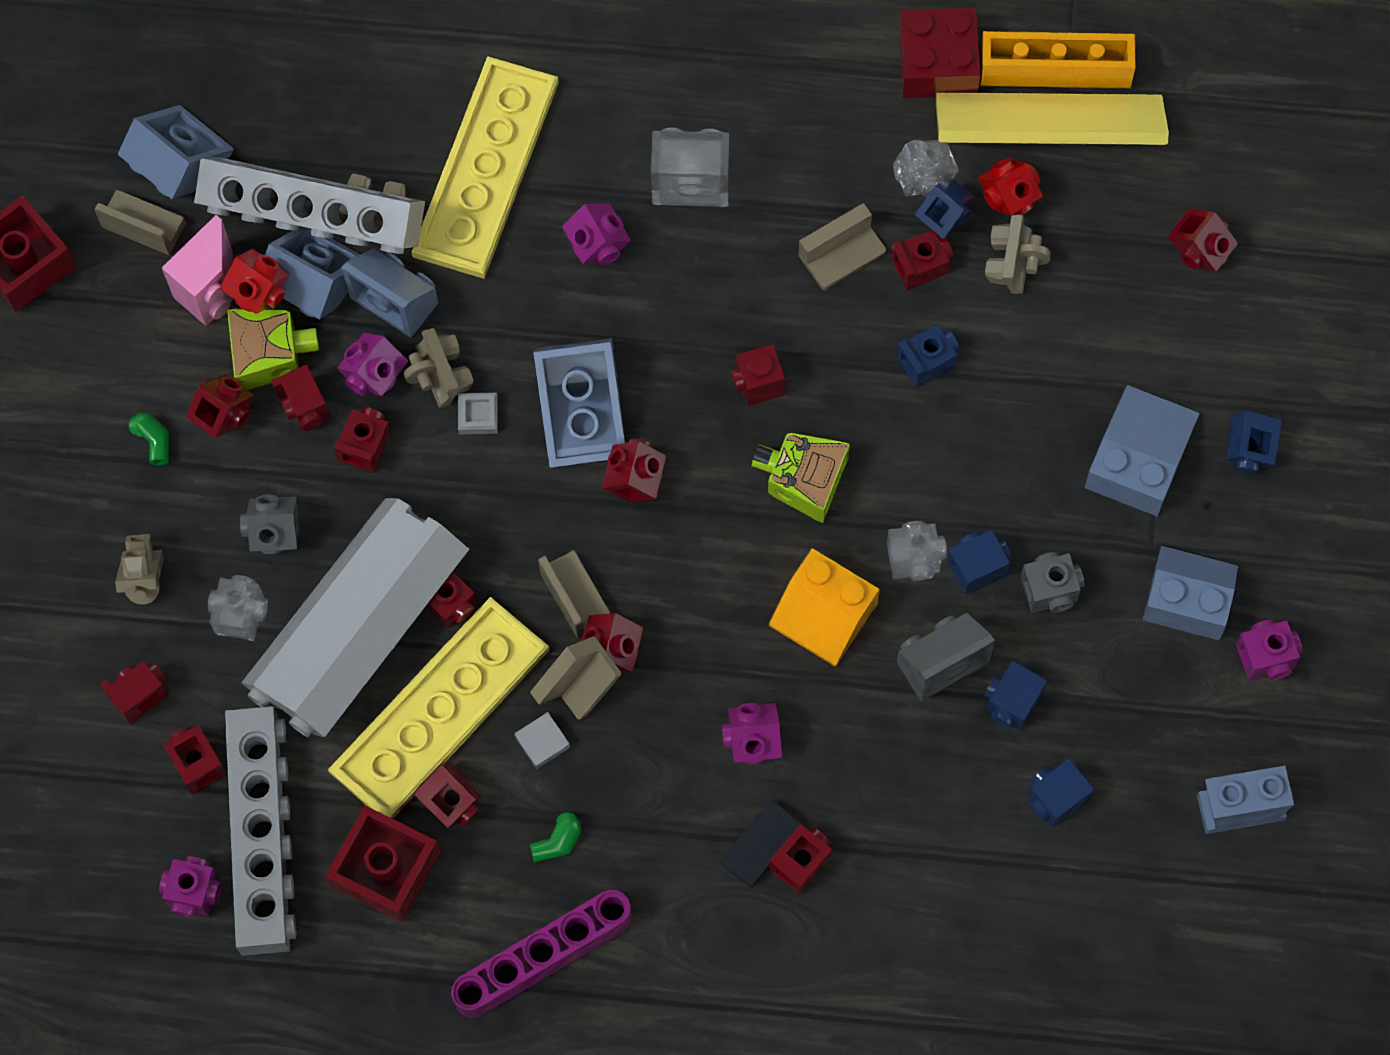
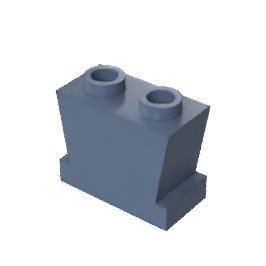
[1197,766,1294,834]

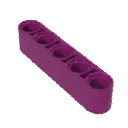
[451,890,632,1018]

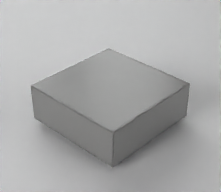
[458,393,498,434]
[514,712,570,769]

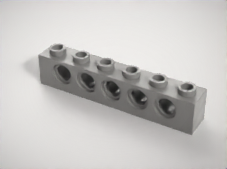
[194,157,425,254]
[225,706,297,956]

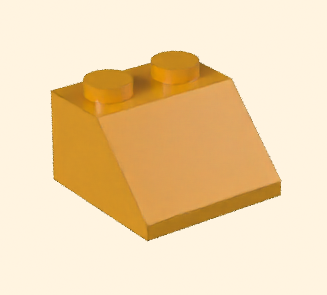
[769,548,880,667]

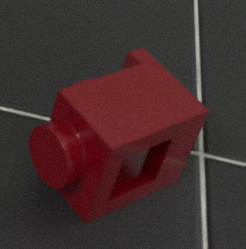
[891,230,953,290]
[271,364,330,431]
[334,407,391,473]
[425,571,477,629]
[100,661,168,725]
[163,725,227,795]
[414,762,482,828]
[769,824,832,895]

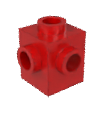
[978,158,1043,215]
[220,249,290,314]

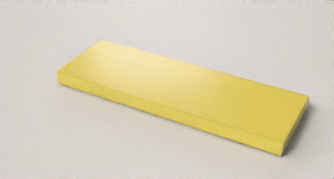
[412,56,559,279]
[936,93,1169,145]
[328,597,549,819]

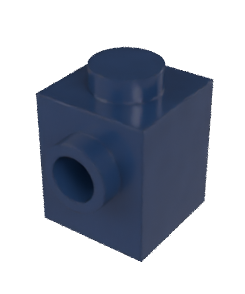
[947,530,1012,595]
[984,661,1047,731]
[1028,759,1094,828]

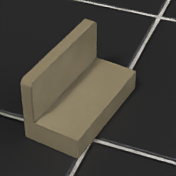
[94,189,186,255]
[799,203,886,290]
[538,550,610,639]
[530,636,621,719]

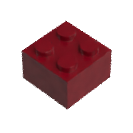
[899,8,980,98]
[0,195,76,313]
[325,805,440,923]

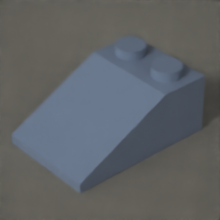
[533,338,625,468]
[1084,385,1200,517]

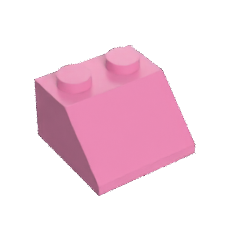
[162,215,233,326]

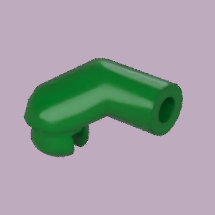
[129,412,169,466]
[530,812,581,863]

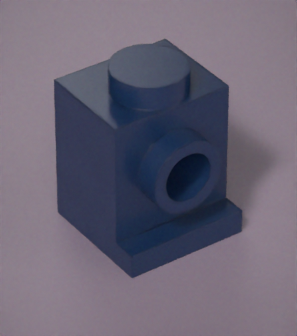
[915,178,975,239]
[896,324,959,388]
[1226,411,1282,474]

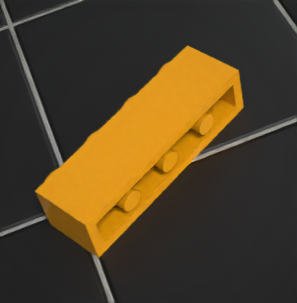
[980,31,1135,88]

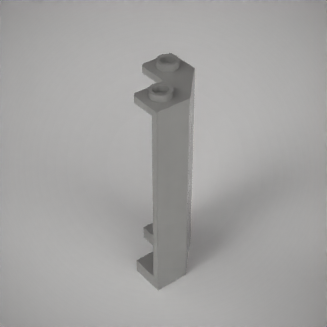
[241,498,469,737]

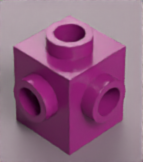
[562,203,631,265]
[337,333,408,396]
[1236,620,1302,681]
[722,703,782,764]
[159,856,222,918]

